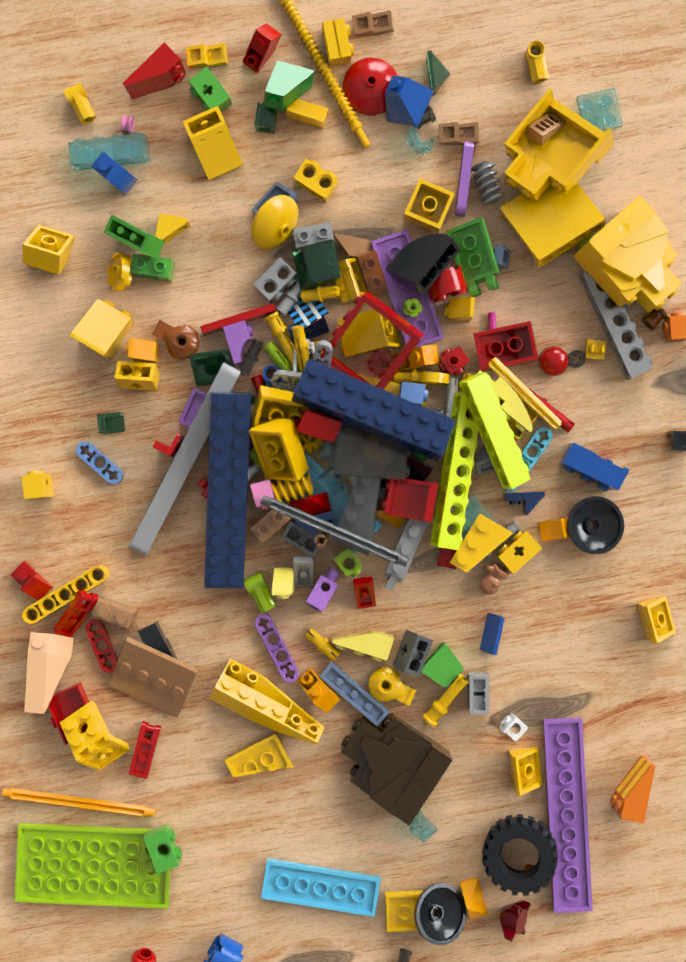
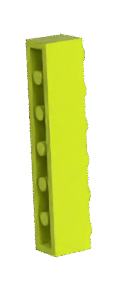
[458,372,531,489]

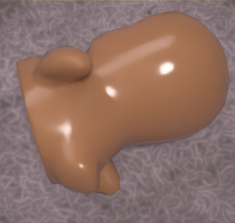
[479,562,509,595]

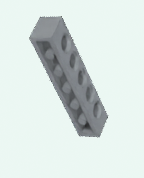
[579,271,653,380]

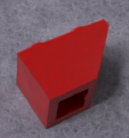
[242,23,282,73]

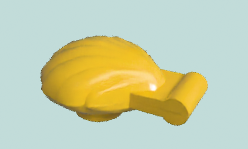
[368,667,417,706]

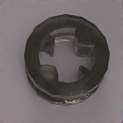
[568,350,586,368]

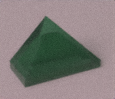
[426,50,451,95]

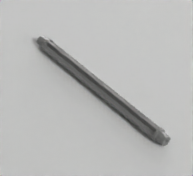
[260,495,409,567]

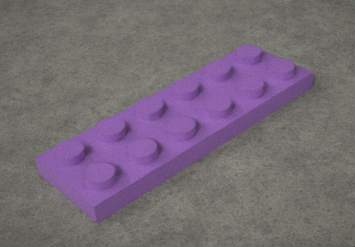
[371,229,444,347]

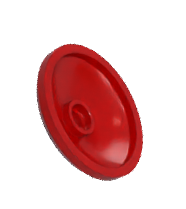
[343,58,398,116]

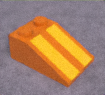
[610,755,656,824]

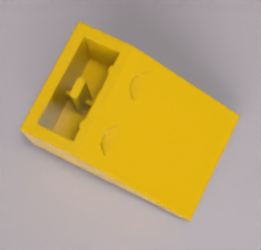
[182,106,243,181]

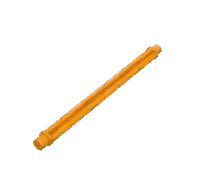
[2,788,156,818]

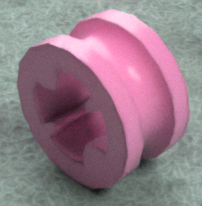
[121,115,135,134]

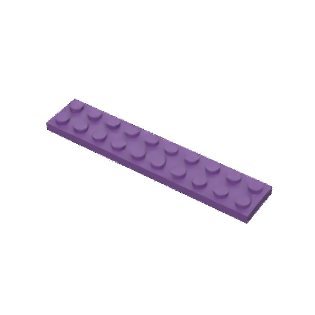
[542,717,593,913]

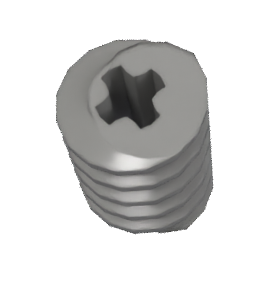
[471,161,505,206]

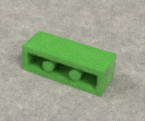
[104,215,165,259]

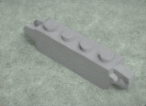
[384,493,438,590]

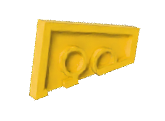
[450,514,513,573]

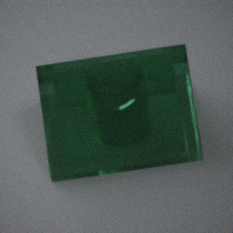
[189,349,232,386]

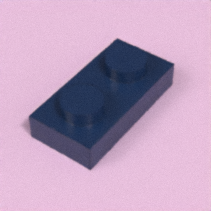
[287,316,330,344]

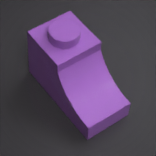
[223,320,254,366]

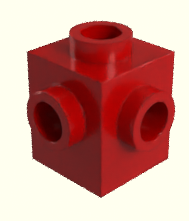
[438,346,470,377]

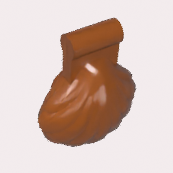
[152,320,200,360]

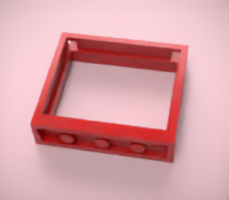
[321,292,424,390]

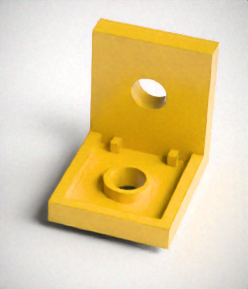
[60,701,130,771]

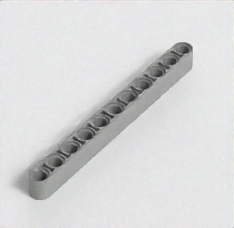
[128,362,241,556]

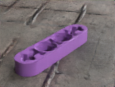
[455,142,474,217]
[255,613,299,683]

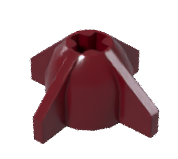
[500,900,531,942]

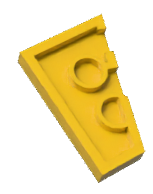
[224,732,294,777]

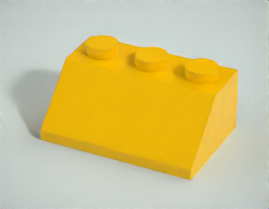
[249,419,309,482]

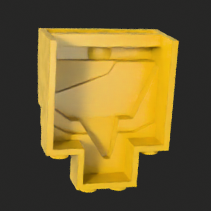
[504,88,613,201]
[573,195,681,313]

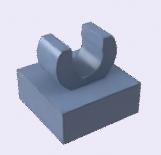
[493,245,510,269]

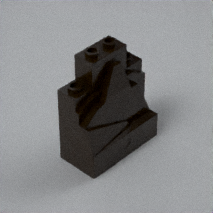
[341,713,453,826]

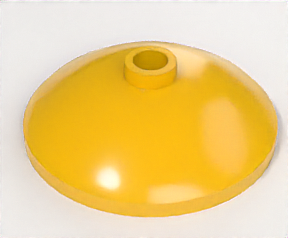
[251,195,299,250]

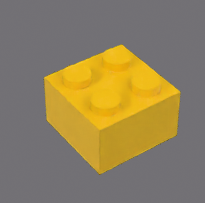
[403,178,455,234]

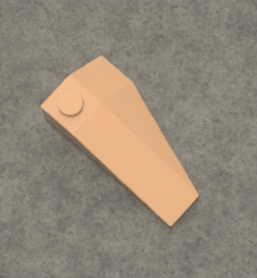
[24,632,74,714]

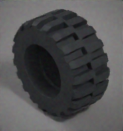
[482,814,558,896]

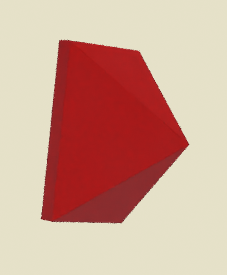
[290,492,332,520]

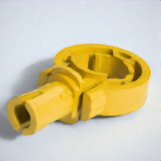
[394,369,449,386]

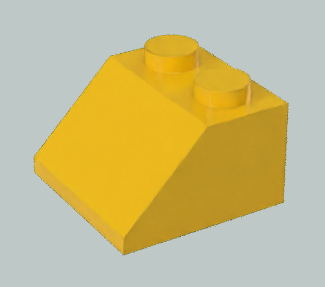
[22,224,75,275]

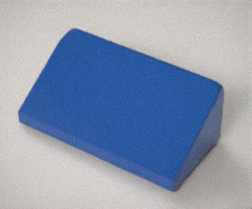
[480,613,504,655]

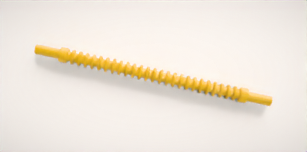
[279,0,371,149]

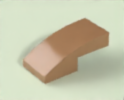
[352,10,394,36]
[439,122,479,145]

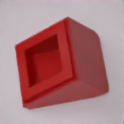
[437,548,457,570]

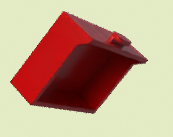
[48,682,89,745]

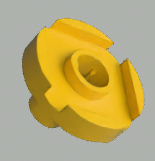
[107,252,132,292]

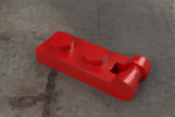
[53,589,98,638]
[129,721,162,779]

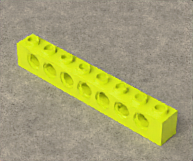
[430,392,478,550]

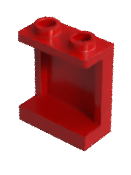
[382,475,439,523]

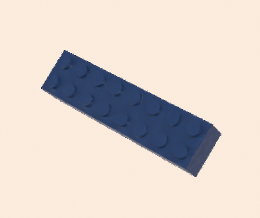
[291,359,456,462]

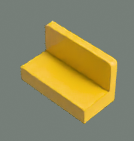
[286,99,329,129]

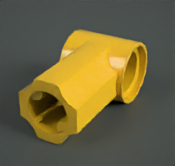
[525,40,549,84]
[63,82,96,125]

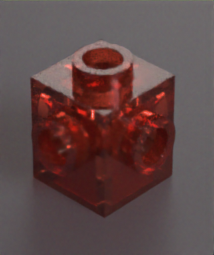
[367,349,395,378]

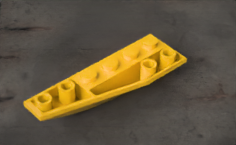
[209,658,324,744]

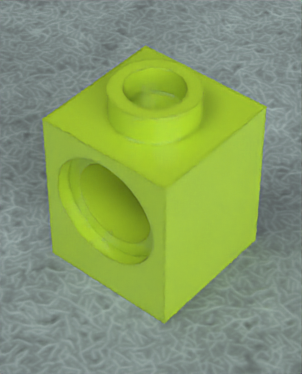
[333,547,363,577]

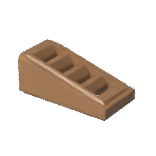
[526,112,566,146]

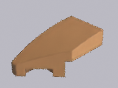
[333,233,371,258]

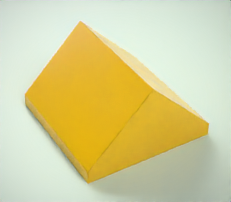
[637,596,676,644]
[508,747,543,796]

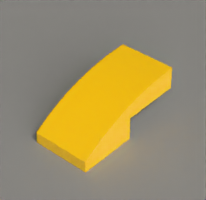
[185,43,228,68]

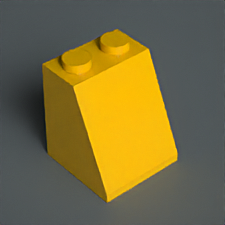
[70,299,134,360]
[337,309,401,358]

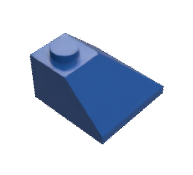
[385,75,434,127]

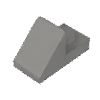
[293,556,314,588]

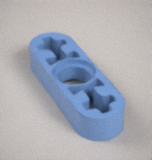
[76,442,124,484]

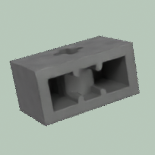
[281,520,320,558]
[392,630,433,677]

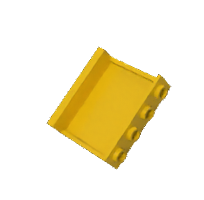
[500,183,605,269]

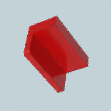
[295,409,342,443]
[153,434,185,457]

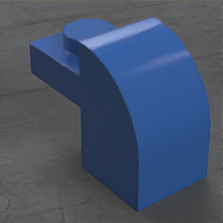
[91,152,137,194]

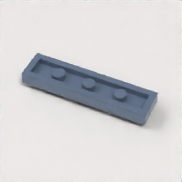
[319,661,390,726]

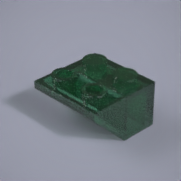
[293,239,341,290]

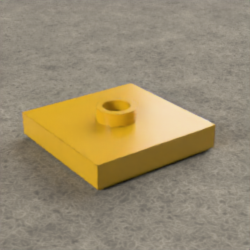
[385,890,423,932]

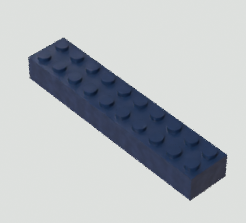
[204,392,251,589]

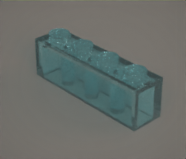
[68,132,150,171]

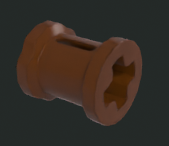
[642,308,668,331]

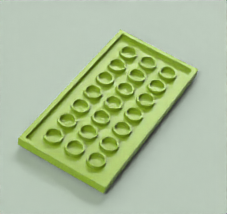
[15,823,171,909]

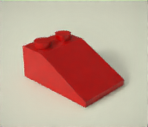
[122,42,186,100]
[473,321,539,371]

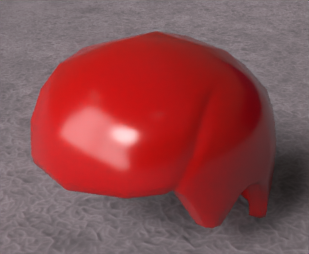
[539,346,568,376]

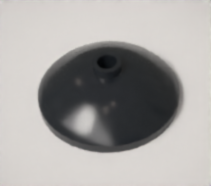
[567,496,624,554]
[414,883,466,945]

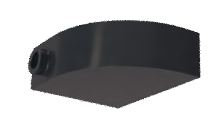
[385,234,460,295]

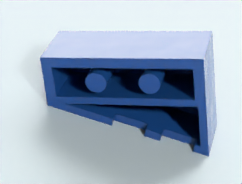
[559,443,630,492]

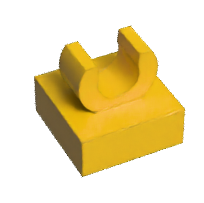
[584,339,607,361]

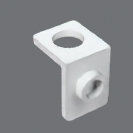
[500,713,528,741]

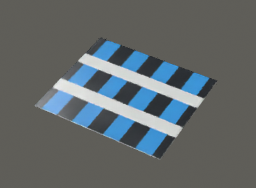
[288,298,329,328]

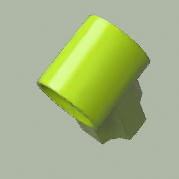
[244,572,276,613]

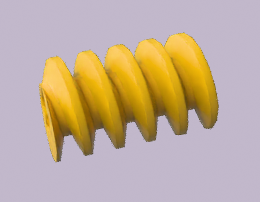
[271,471,314,503]

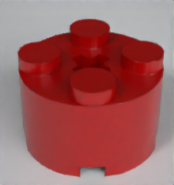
[428,265,467,303]

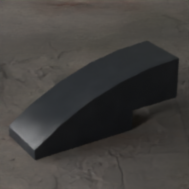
[138,621,177,659]

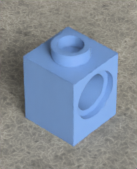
[399,381,428,406]

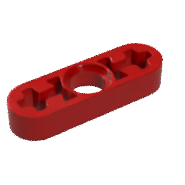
[85,619,118,673]

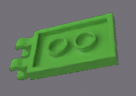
[446,217,500,297]

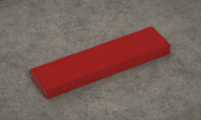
[200,303,276,336]

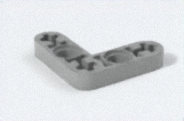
[271,340,333,392]

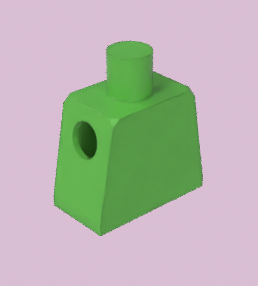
[421,641,465,688]

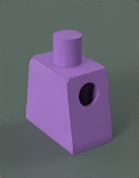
[305,568,339,613]

